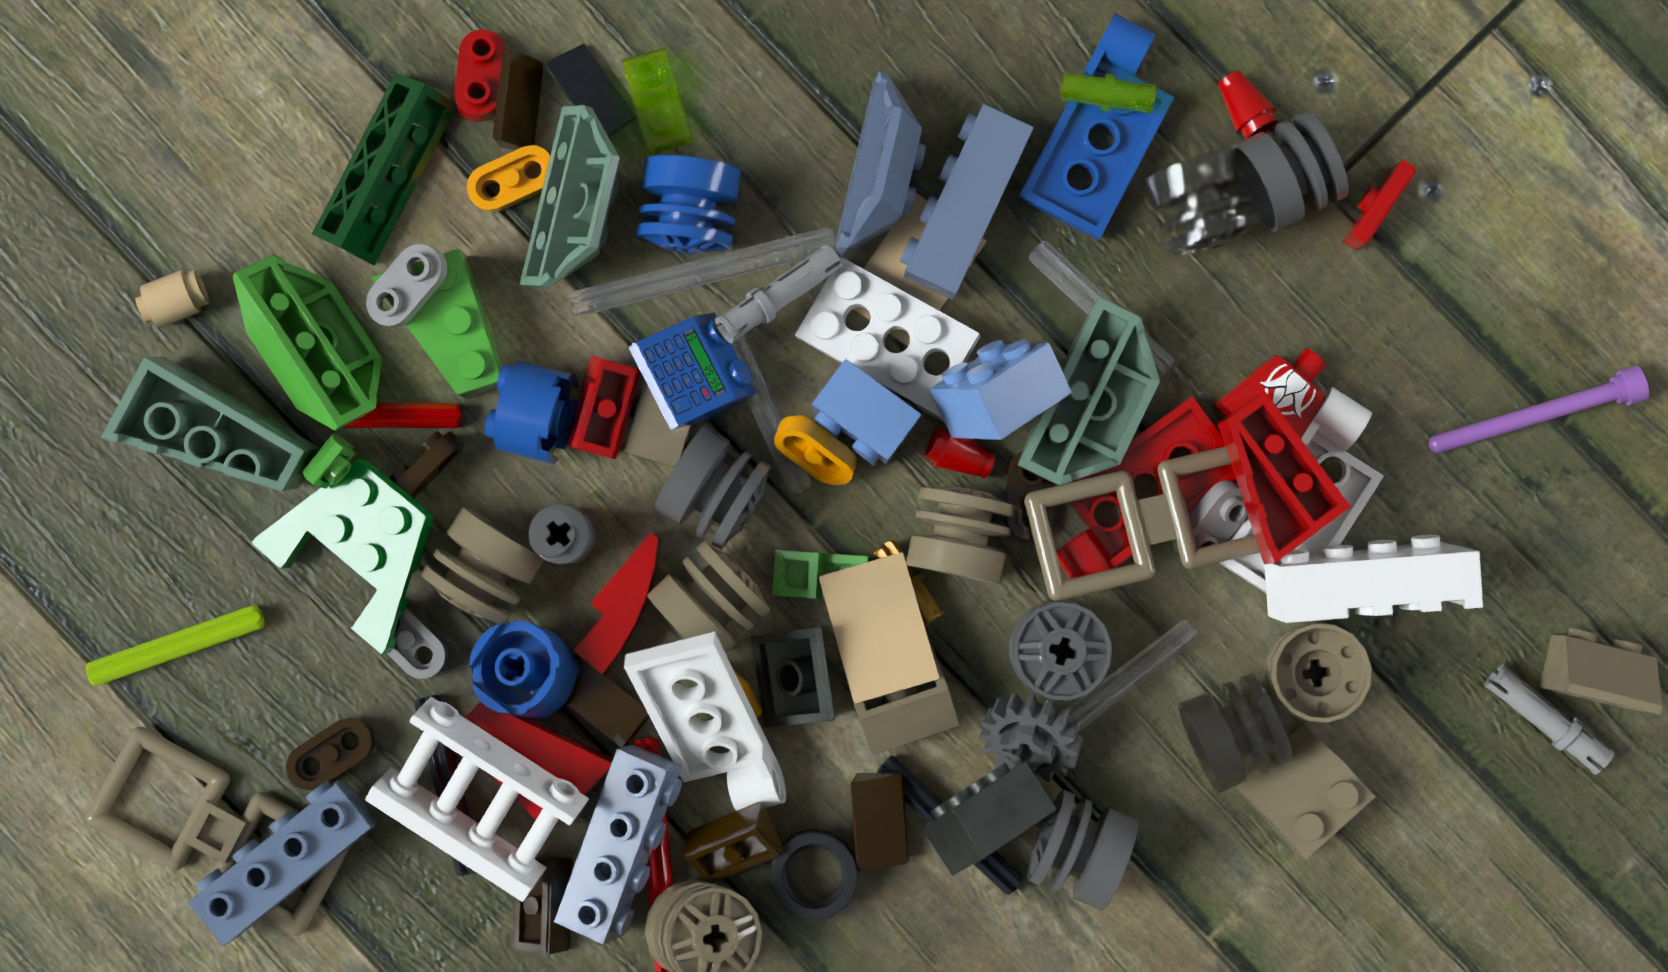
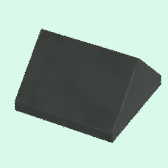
[751,626,835,727]

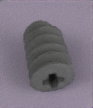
[529,504,598,565]

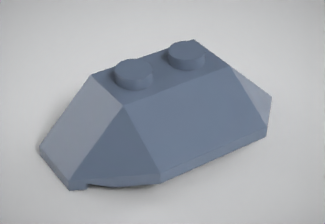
[834,71,926,258]

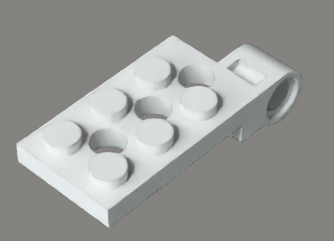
[795,257,981,424]
[1219,387,1384,594]
[624,632,786,811]

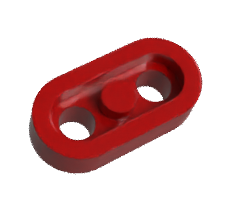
[454,29,505,122]

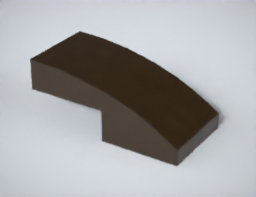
[565,652,650,747]

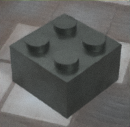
[922,762,1057,876]

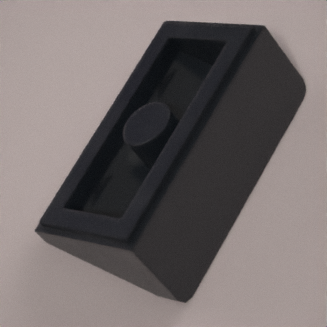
[544,44,637,138]

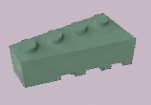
[101,356,321,491]

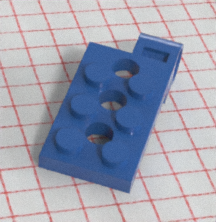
[1018,13,1174,241]

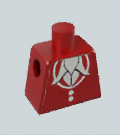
[1213,348,1326,439]

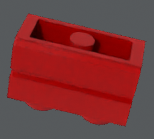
[565,355,641,459]

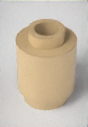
[135,270,210,328]

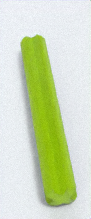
[85,605,265,686]

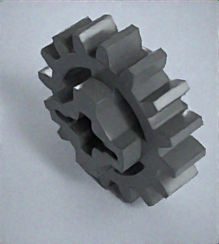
[980,693,1083,782]

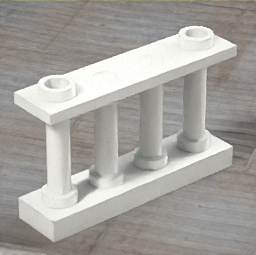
[365,697,589,902]

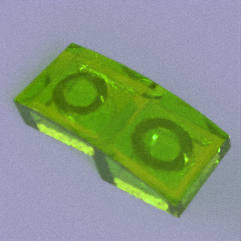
[621,48,693,155]

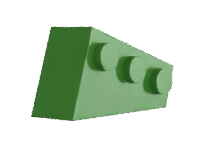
[371,249,503,399]

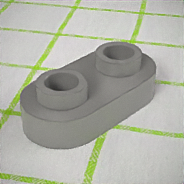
[366,244,447,327]
[1173,480,1248,556]
[387,606,448,679]

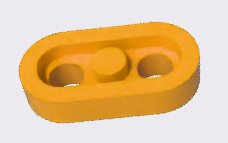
[467,145,550,213]
[774,415,857,485]

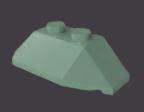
[519,105,620,288]
[1017,297,1160,485]

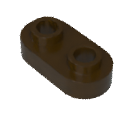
[389,431,465,499]
[1006,451,1054,541]
[286,717,375,790]

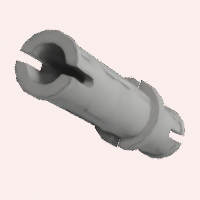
[715,244,842,344]
[1484,664,1614,775]

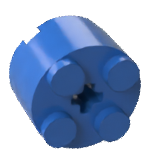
[485,361,579,464]
[469,621,580,720]

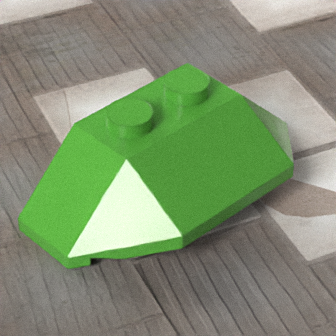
[233,255,382,431]

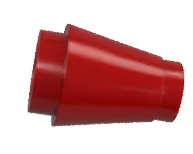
[1217,70,1278,139]
[924,425,996,479]

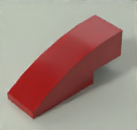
[574,533,662,675]

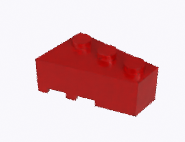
[1218,391,1351,564]
[465,701,614,830]

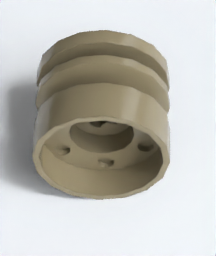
[906,486,1016,584]
[421,507,545,625]
[647,540,771,653]
[1263,623,1372,723]
[645,880,762,972]

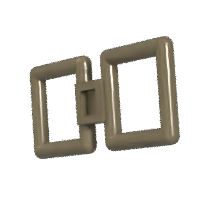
[1024,447,1260,601]
[86,727,350,936]

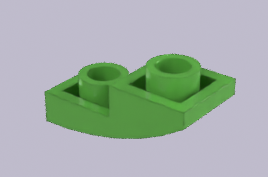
[303,434,355,489]

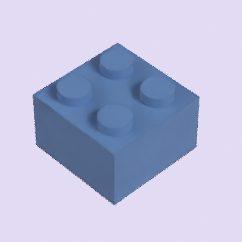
[929,339,1072,440]
[812,358,922,466]

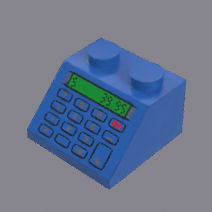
[628,313,757,430]

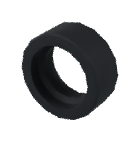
[770,828,858,921]

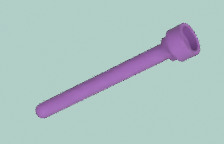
[1428,365,1649,453]

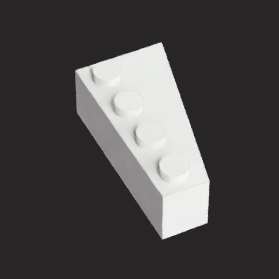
[1264,535,1483,623]

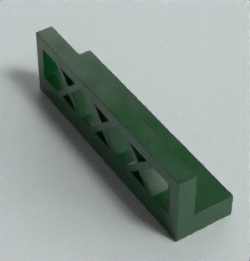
[312,73,457,266]

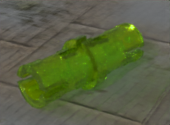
[1059,71,1156,114]

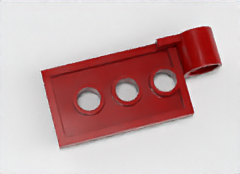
[1056,396,1236,579]

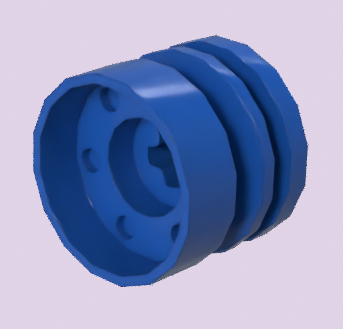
[636,155,741,254]

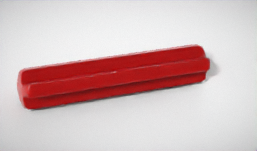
[342,403,463,428]

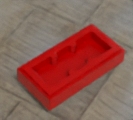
[1342,159,1416,250]

